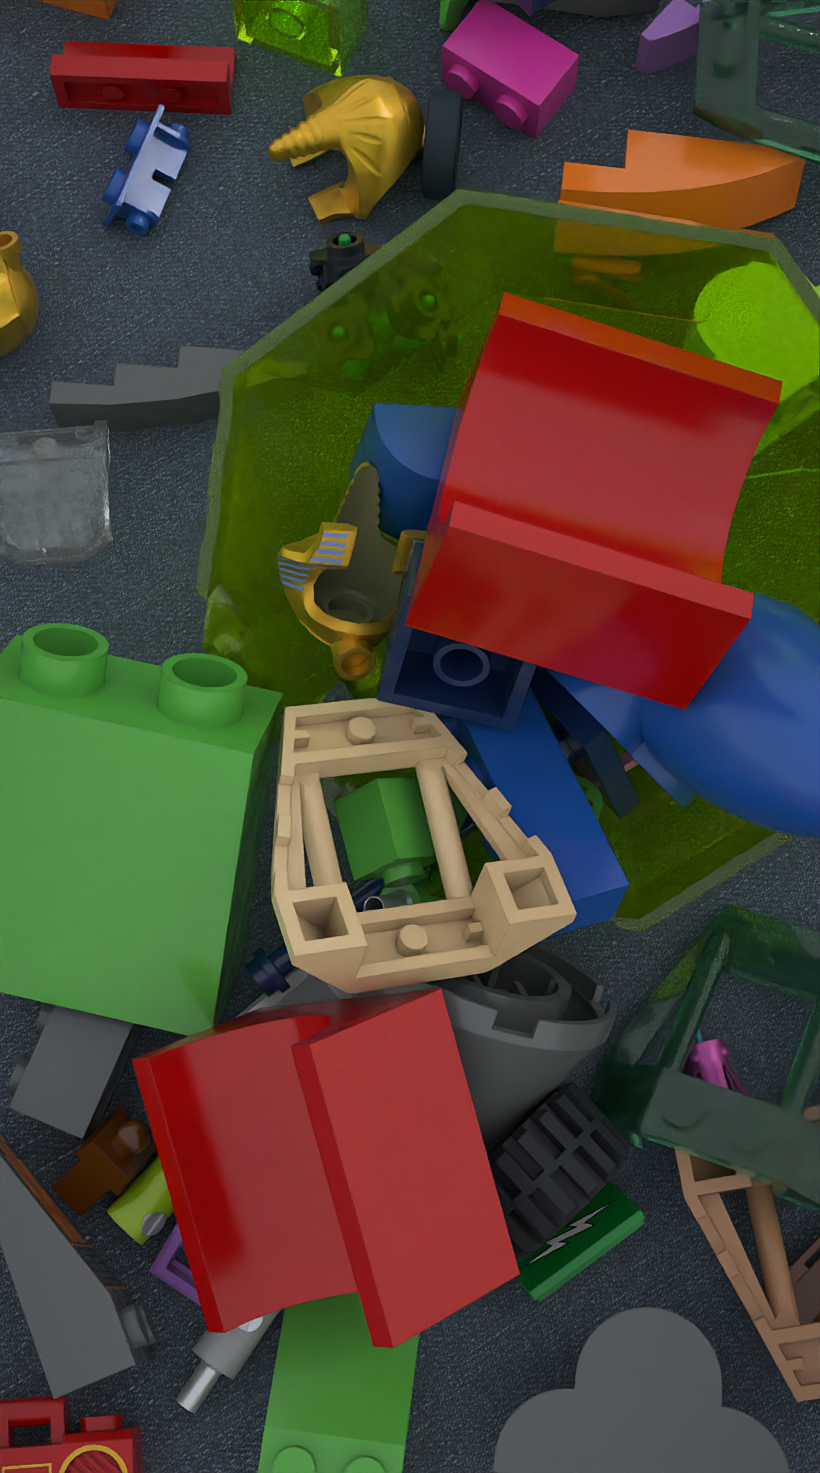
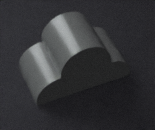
[493,1307,791,1473]

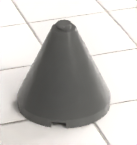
[353,944,618,1155]

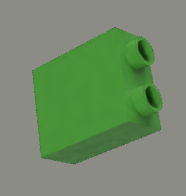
[0,623,284,1036]

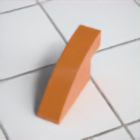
[555,129,806,244]

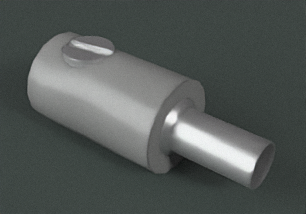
[175,1310,280,1414]

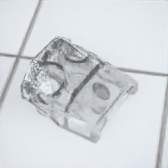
[0,420,113,566]

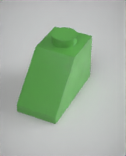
[333,777,468,888]

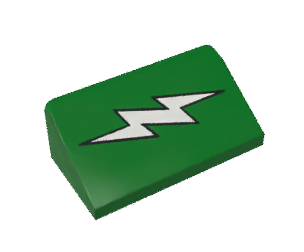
[515,1182,646,1302]

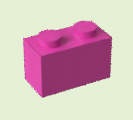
[442,0,579,138]

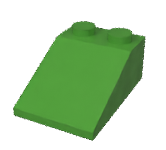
[258,1293,420,1473]

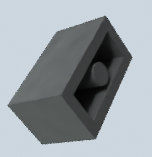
[7,1003,144,1140]

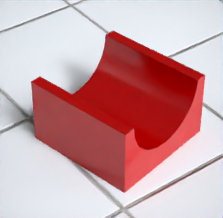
[405,292,783,710]
[132,989,520,1348]

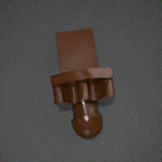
[52,1106,158,1216]

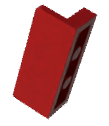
[50,41,236,115]

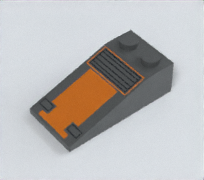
[0,1131,158,1399]

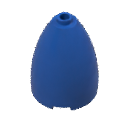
[640,593,820,839]

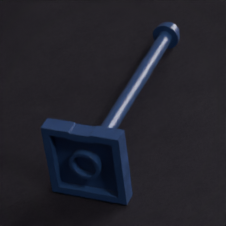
[245,665,640,997]

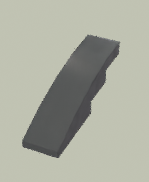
[49,345,306,430]

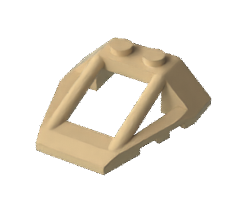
[271,697,577,994]

